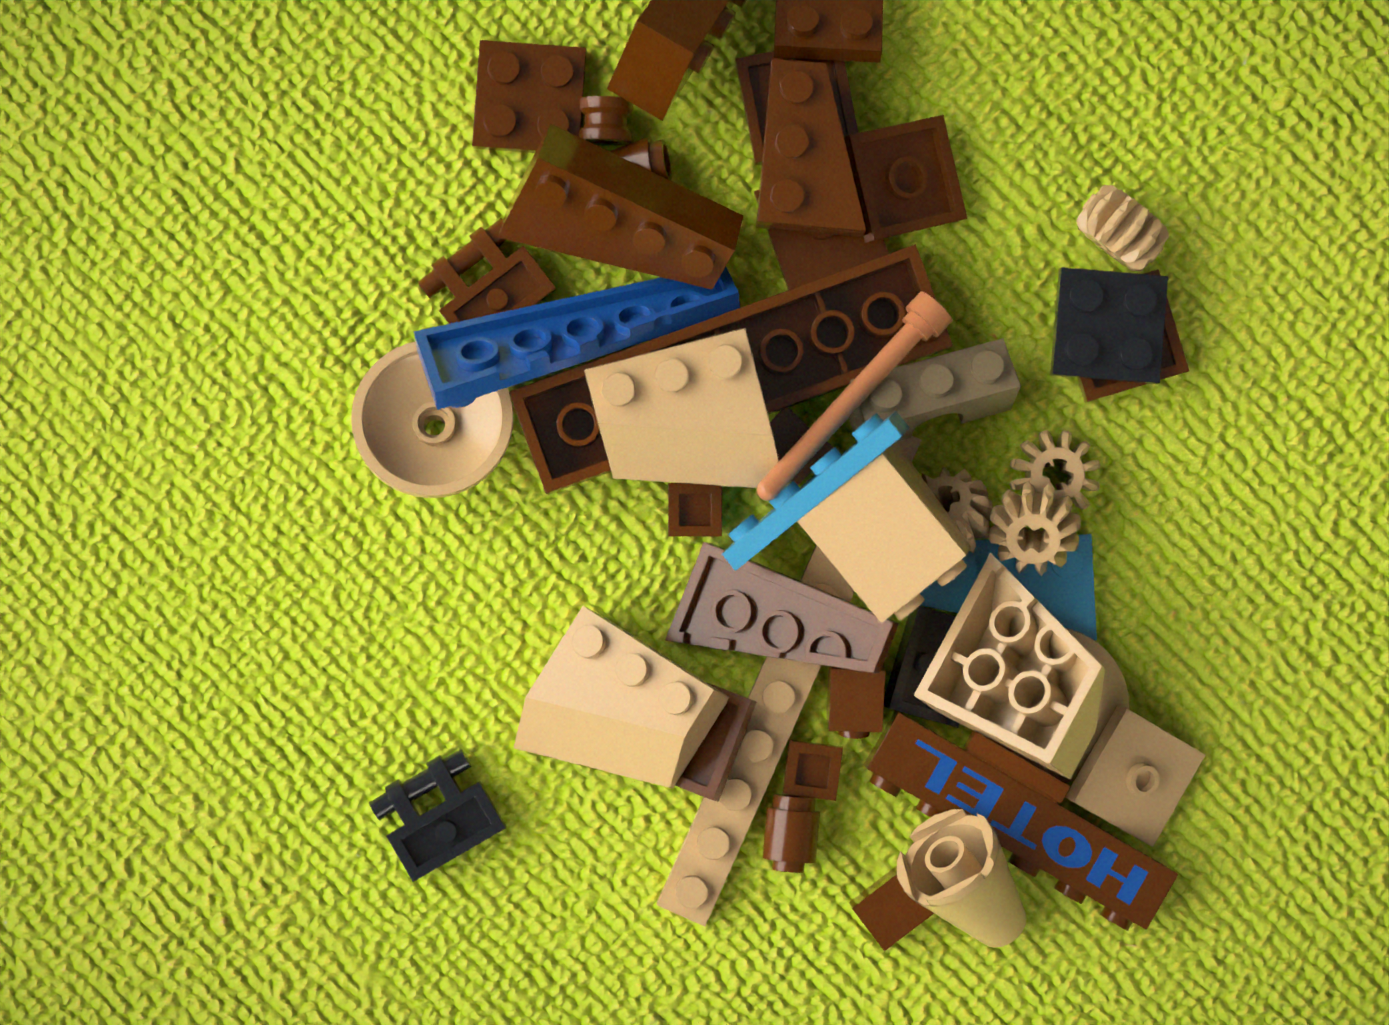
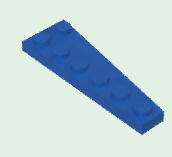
[414,267,740,410]

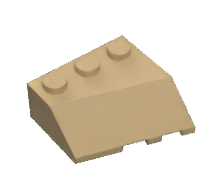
[584,328,779,488]

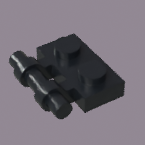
[369,749,507,882]

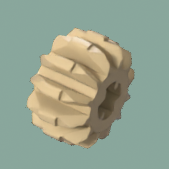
[1076,185,1169,272]
[1010,430,1100,512]
[922,466,993,553]
[989,481,1081,576]

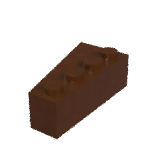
[497,124,744,289]

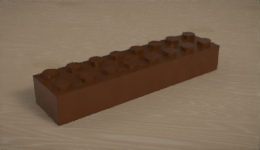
[509,244,953,495]

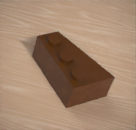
[607,0,747,121]
[756,59,866,237]

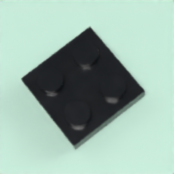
[1050,267,1168,384]

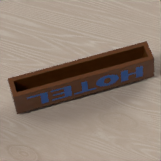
[864,710,1178,931]

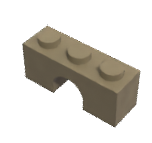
[849,338,1021,442]

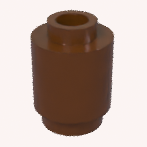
[762,794,820,873]

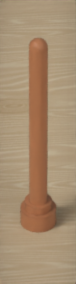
[757,291,953,501]

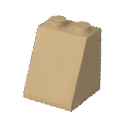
[797,442,971,623]

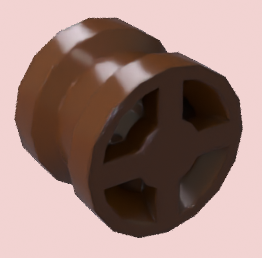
[579,96,633,146]

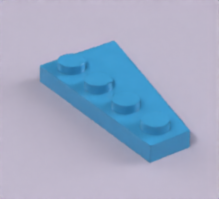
[722,411,910,571]
[920,534,1097,640]

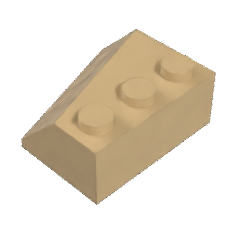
[914,553,1105,779]
[513,606,729,789]

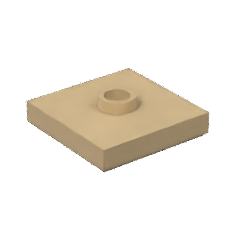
[1065,704,1205,847]

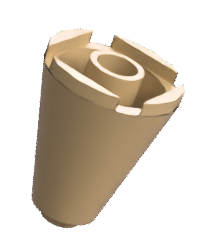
[897,809,1026,948]

